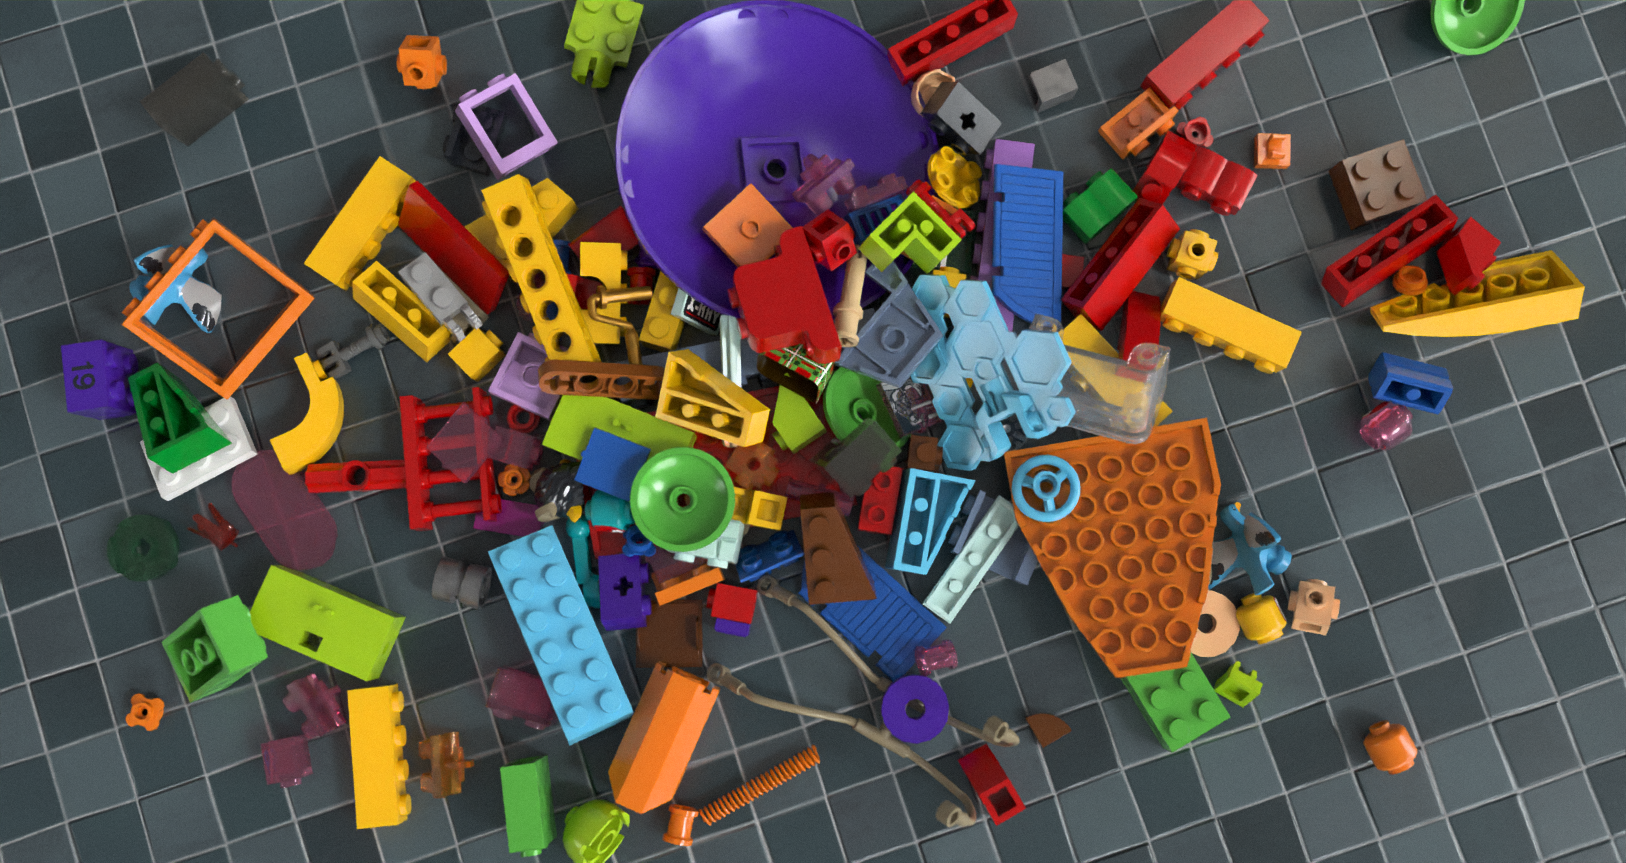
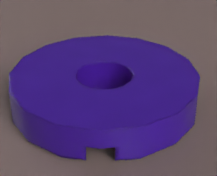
[881,674,949,744]

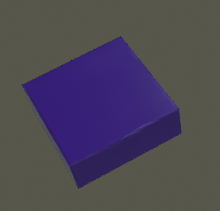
[714,618,751,638]

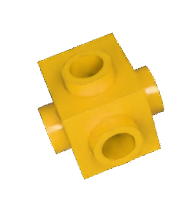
[1166,229,1218,280]

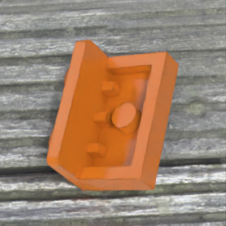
[1098,87,1179,160]

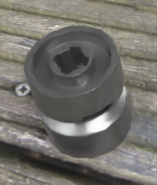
[432,557,492,609]

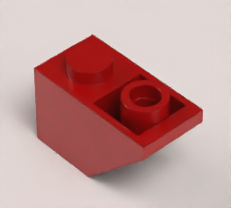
[1436,216,1501,295]
[957,743,1026,826]

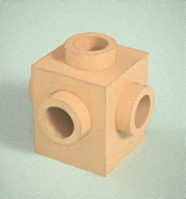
[1287,579,1340,635]

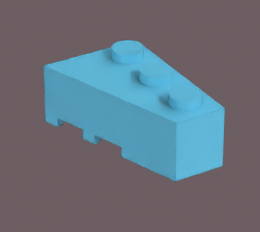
[885,468,976,575]

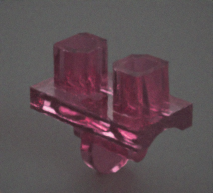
[792,154,856,214]
[282,673,346,739]

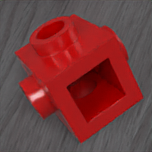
[803,209,857,271]

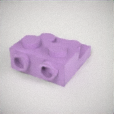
[488,332,573,421]

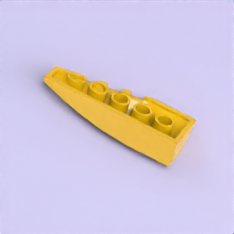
[1370,250,1585,337]

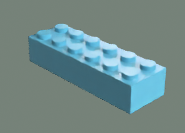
[488,525,633,746]

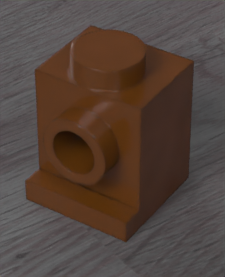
[905,435,943,473]

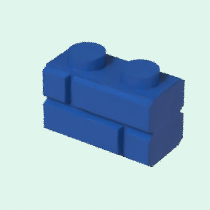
[1368,352,1453,414]

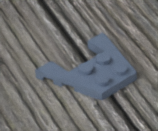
[834,261,943,388]

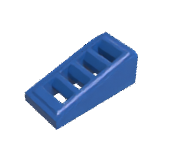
[842,194,904,246]

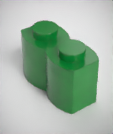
[1063,168,1138,245]

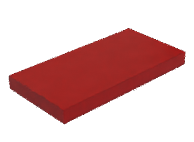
[398,180,510,315]

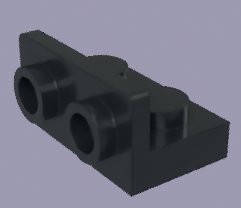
[443,105,508,176]

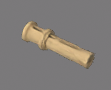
[833,245,867,347]

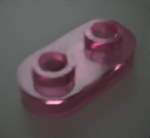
[844,173,909,213]

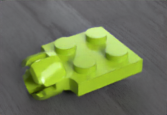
[564,0,644,88]

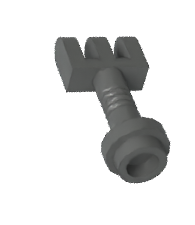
[315,323,390,380]

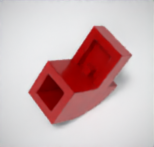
[1132,130,1197,204]

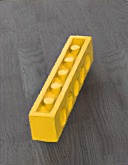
[481,174,602,379]

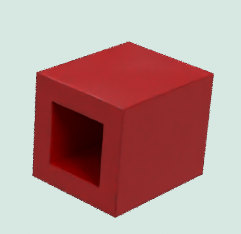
[706,583,758,624]

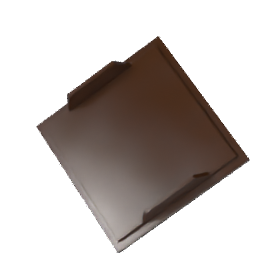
[636,600,703,668]

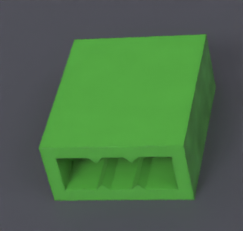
[500,755,557,857]

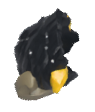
[530,459,584,523]

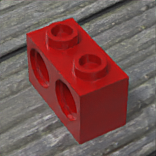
[857,462,903,536]

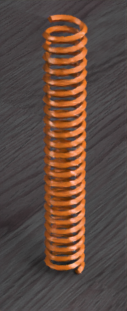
[699,744,820,825]

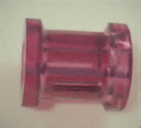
[915,639,958,676]

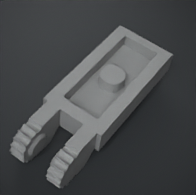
[398,252,483,342]

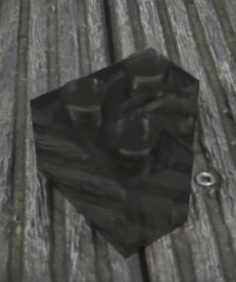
[810,418,902,498]

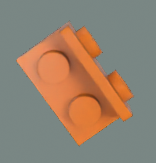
[651,557,725,606]

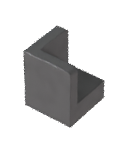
[1030,59,1078,112]

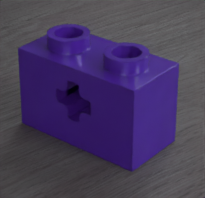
[598,554,652,631]

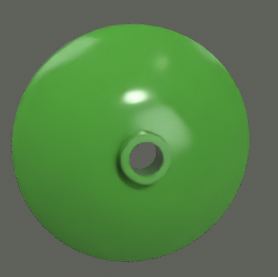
[1431,0,1525,55]
[823,367,915,457]
[630,447,735,552]

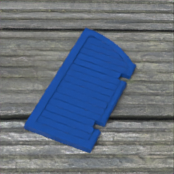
[992,164,1063,330]
[798,544,947,681]

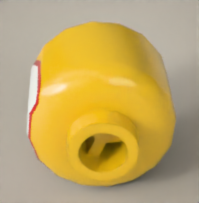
[1236,593,1287,644]

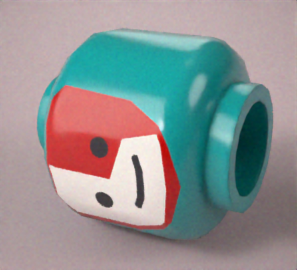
[585,490,635,533]

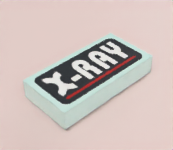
[671,288,723,336]

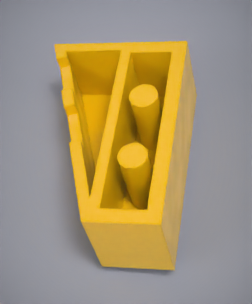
[465,178,579,280]

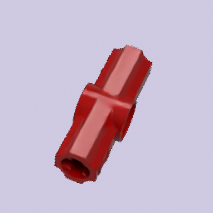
[305,459,407,493]

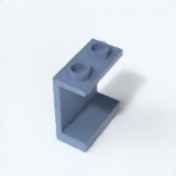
[948,490,1038,585]

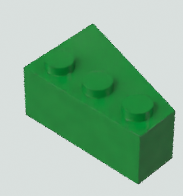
[128,362,232,474]

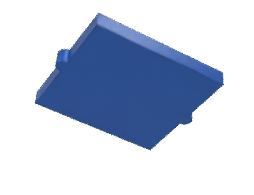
[574,427,651,502]

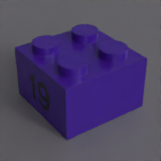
[61,340,138,420]

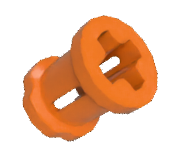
[662,804,699,846]

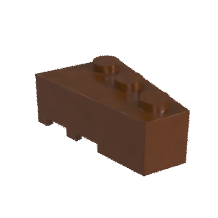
[800,492,877,605]

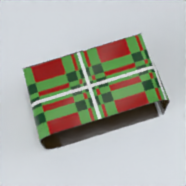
[757,344,835,403]

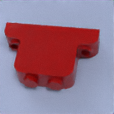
[727,226,842,364]

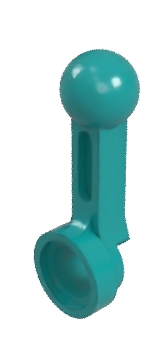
[565,514,600,609]

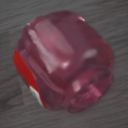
[1359,401,1413,451]

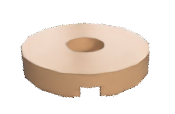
[1191,590,1240,657]

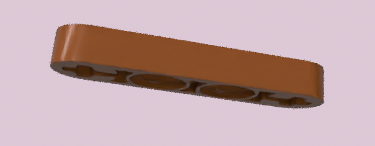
[538,360,665,400]

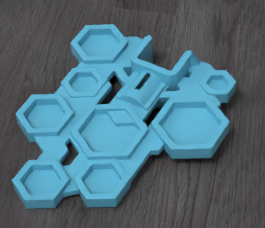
[911,274,1076,471]

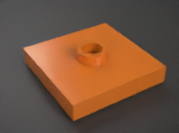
[702,183,793,267]

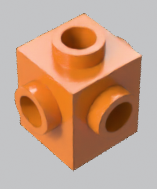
[397,35,447,89]

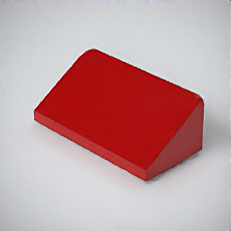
[568,205,638,260]

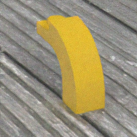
[270,353,344,475]

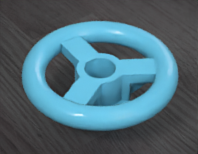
[1012,455,1081,522]

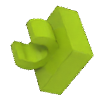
[1214,661,1263,708]

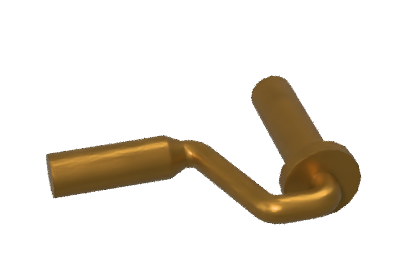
[587,286,652,365]

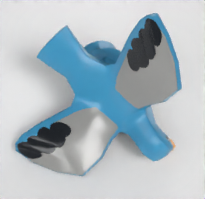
[129,244,222,333]
[1208,502,1292,596]

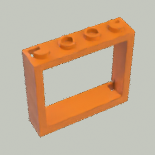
[122,217,315,400]

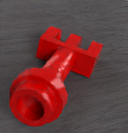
[906,179,975,239]

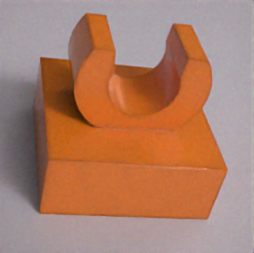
[1254,133,1291,169]

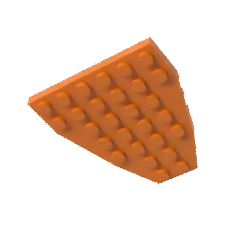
[1004,418,1221,678]

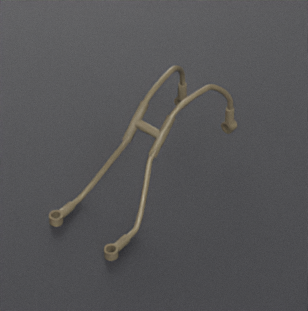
[707,575,1020,828]

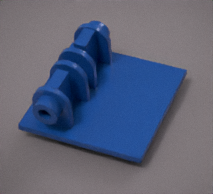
[735,530,804,583]

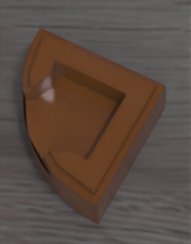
[1024,713,1072,748]

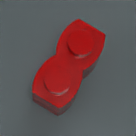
[1176,146,1258,216]

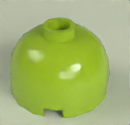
[563,799,630,863]

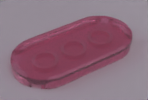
[231,450,338,570]

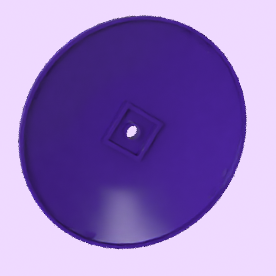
[614,0,939,320]

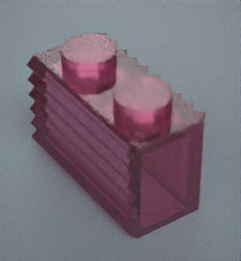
[486,665,557,730]

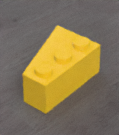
[655,349,770,447]

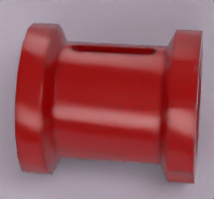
[627,267,656,305]

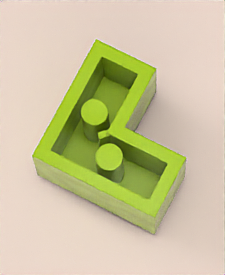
[858,192,962,274]

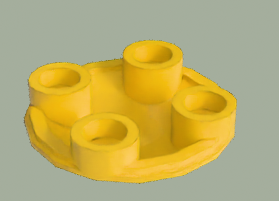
[927,146,982,209]

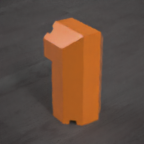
[608,661,721,814]

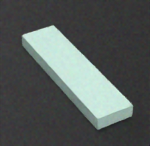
[922,495,1019,624]

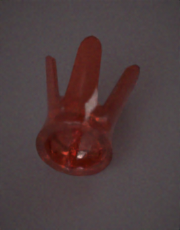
[186,502,239,551]

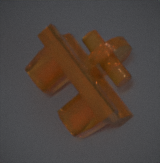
[419,732,474,799]

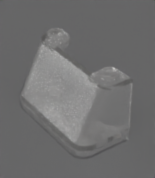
[1030,314,1170,444]

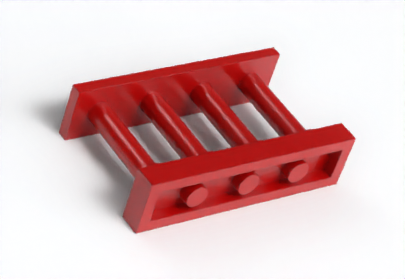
[399,387,502,531]

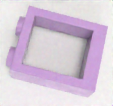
[455,73,558,180]

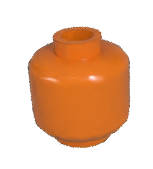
[1363,720,1418,774]

